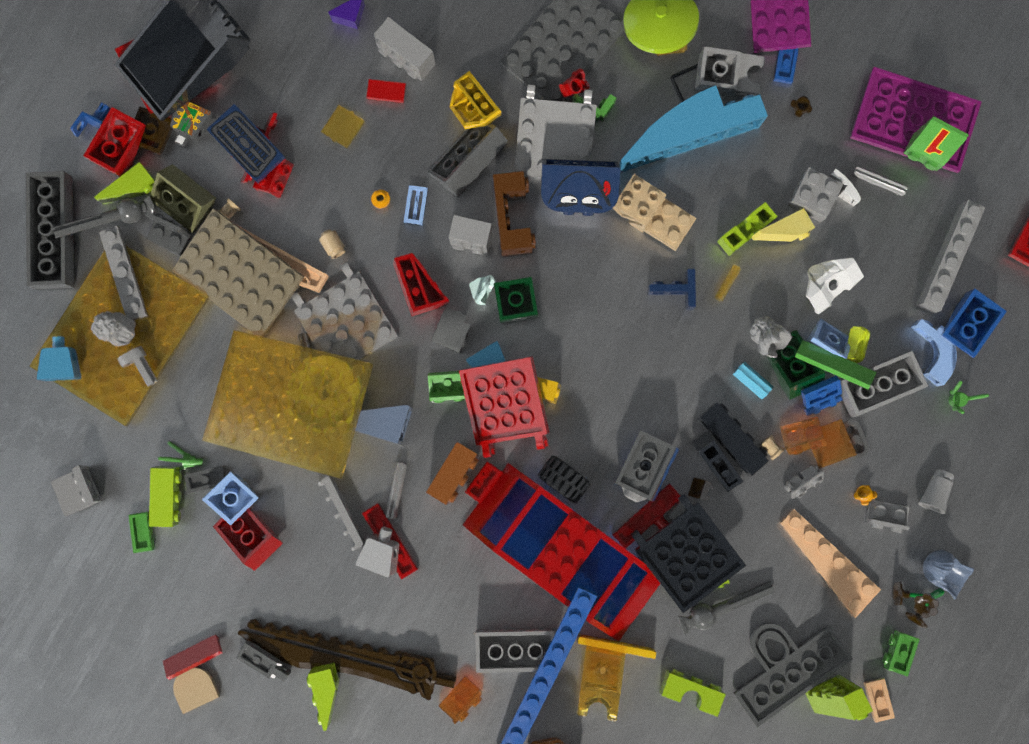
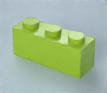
[149,466,182,527]

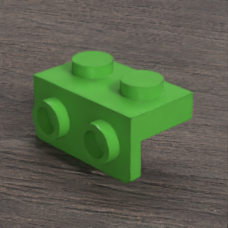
[428,371,465,403]
[882,630,920,677]

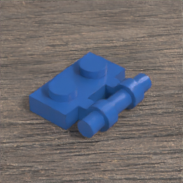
[801,376,843,416]

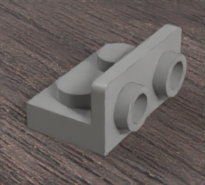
[865,500,910,533]

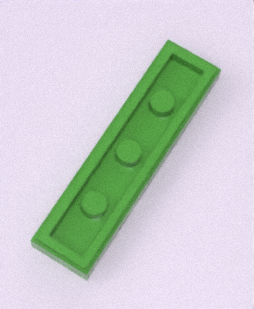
[795,340,877,390]

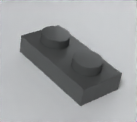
[184,466,226,494]

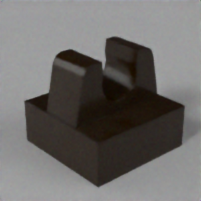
[688,477,714,501]

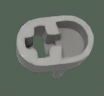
[117,346,158,387]

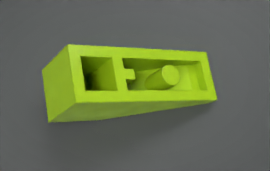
[94,162,155,204]

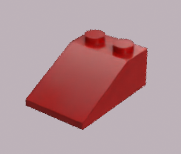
[83,107,146,177]
[213,507,283,571]

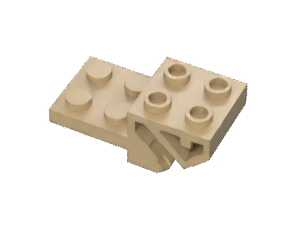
[613,174,697,251]

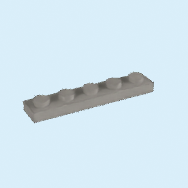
[99,226,148,321]

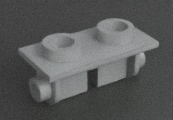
[784,465,824,499]

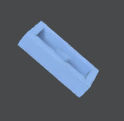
[404,185,428,226]

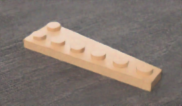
[237,225,329,293]
[780,509,881,618]

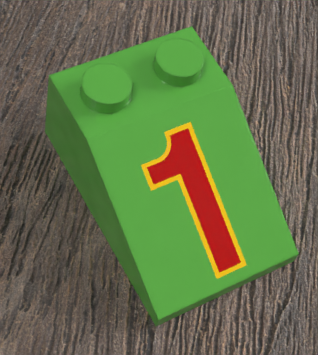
[904,116,969,171]

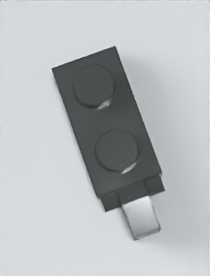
[236,640,291,682]

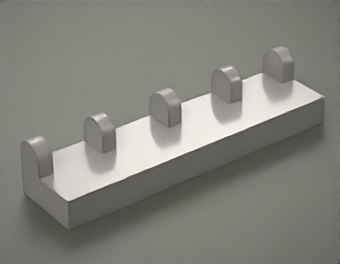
[318,476,365,552]

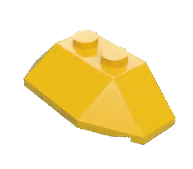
[449,71,501,129]

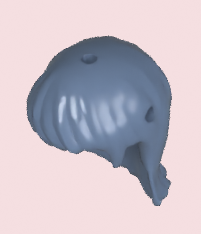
[923,550,974,600]

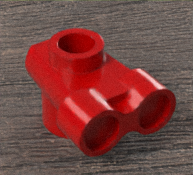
[559,68,590,97]

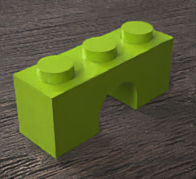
[717,202,778,256]
[659,669,726,717]

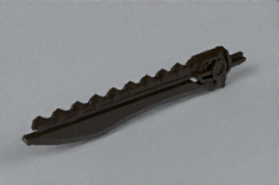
[238,619,456,701]

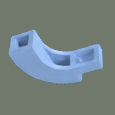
[911,319,957,387]

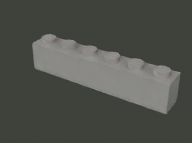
[916,200,986,314]

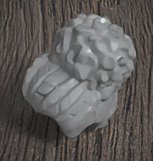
[91,311,136,346]
[750,316,792,358]

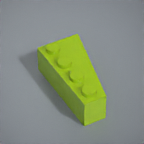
[805,674,873,720]

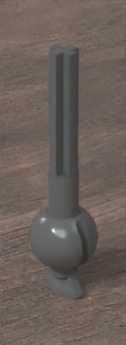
[52,195,155,238]
[677,581,775,635]

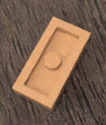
[863,678,895,723]

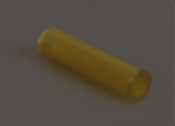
[714,265,741,302]

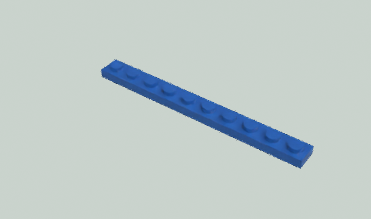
[500,585,597,744]

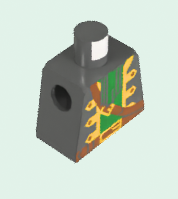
[170,102,216,147]

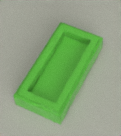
[128,512,154,553]

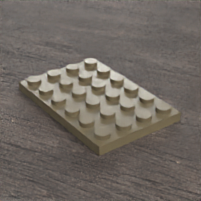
[171,209,305,339]

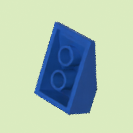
[941,289,1007,358]

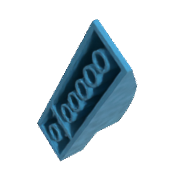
[619,85,768,173]

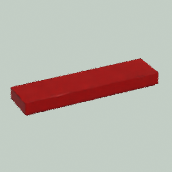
[612,483,681,549]
[362,503,418,580]

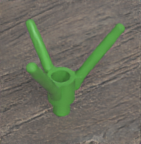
[158,441,203,472]

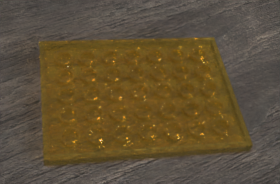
[29,245,209,426]
[202,330,373,479]

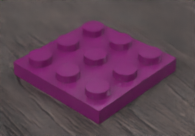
[751,0,811,53]

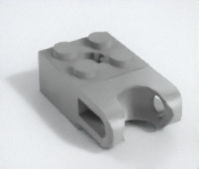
[695,46,765,97]

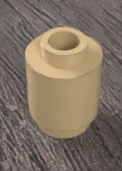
[319,229,345,259]

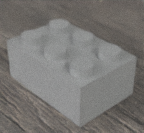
[374,17,436,81]

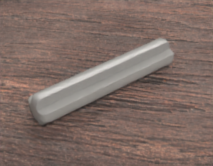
[853,165,908,196]
[386,462,407,519]

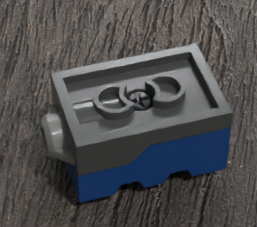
[615,430,679,502]

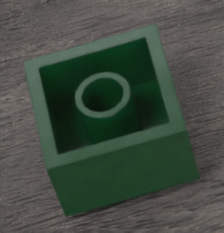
[494,277,538,324]

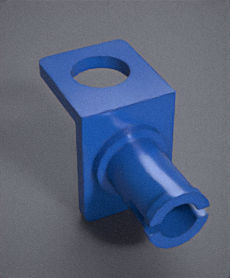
[70,102,111,137]

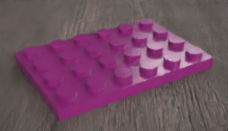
[850,67,982,173]

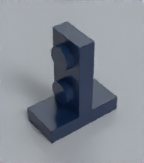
[647,269,696,310]

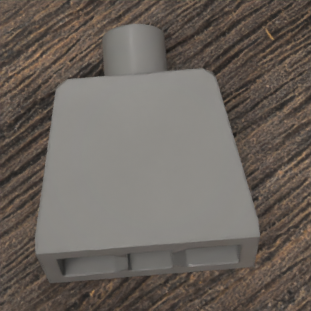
[355,527,399,578]

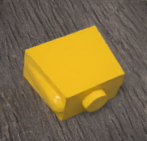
[537,377,561,404]

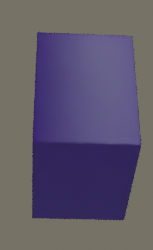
[328,0,365,29]

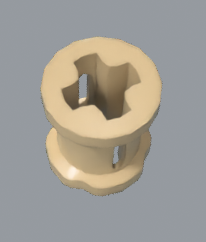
[218,198,241,219]
[759,435,785,460]

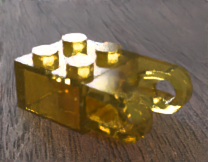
[577,646,625,722]

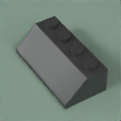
[428,123,508,197]

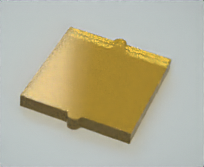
[321,105,365,148]

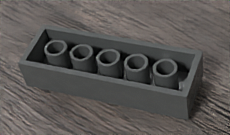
[26,171,74,290]

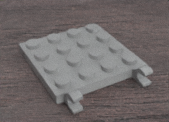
[291,262,398,365]

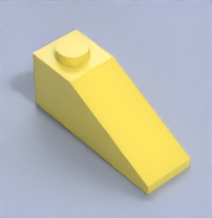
[752,208,815,242]

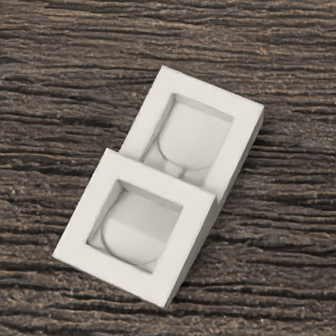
[829,169,861,206]

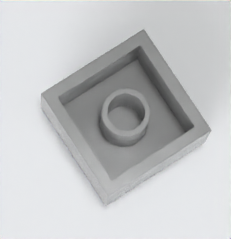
[787,167,843,222]
[448,215,492,255]

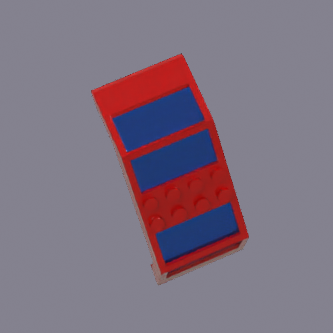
[463,463,660,641]

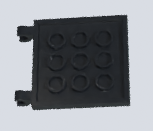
[631,494,747,613]

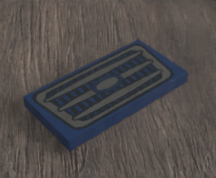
[207,104,285,183]

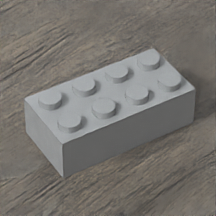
[840,351,929,418]
[475,628,555,673]

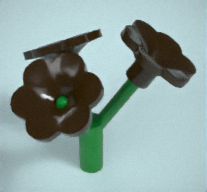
[892,582,945,629]

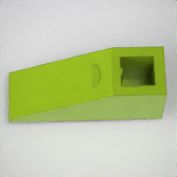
[306,663,339,731]

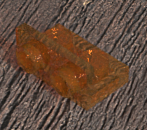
[780,416,827,455]
[438,675,482,724]

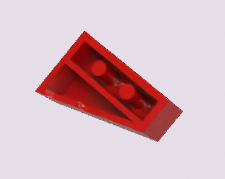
[393,253,449,317]

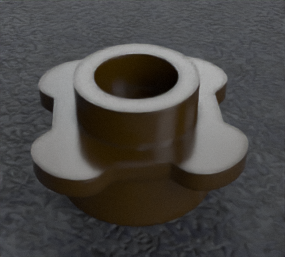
[790,96,812,117]

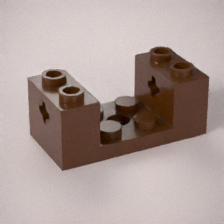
[493,171,536,258]

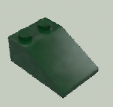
[767,330,825,400]

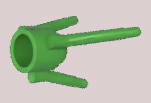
[949,380,989,414]

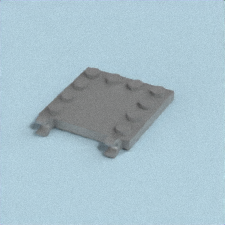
[514,85,597,177]

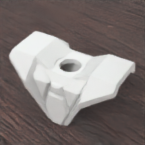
[805,257,864,314]

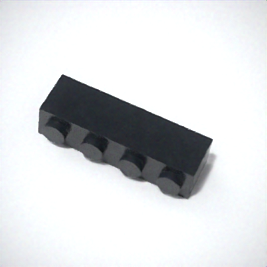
[697,402,769,476]

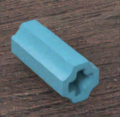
[733,361,774,399]

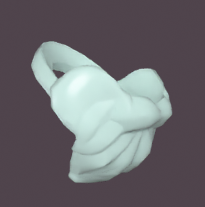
[469,275,497,305]

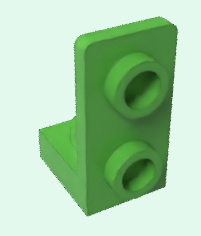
[572,94,616,122]

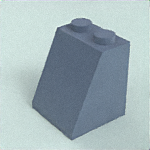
[351,405,413,445]

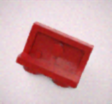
[252,159,294,198]

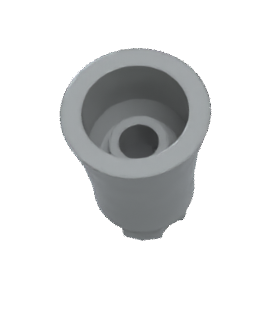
[918,469,954,514]

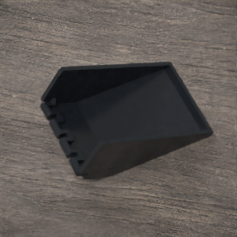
[114,0,251,121]

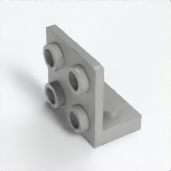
[51,465,102,516]

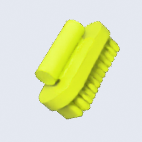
[847,326,870,363]

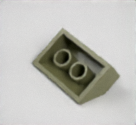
[150,164,216,233]

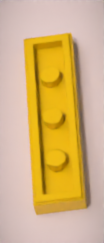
[577,634,656,659]

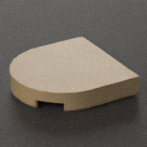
[173,667,220,714]

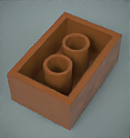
[426,442,479,505]

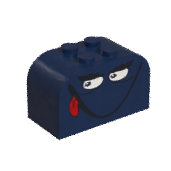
[541,159,621,216]

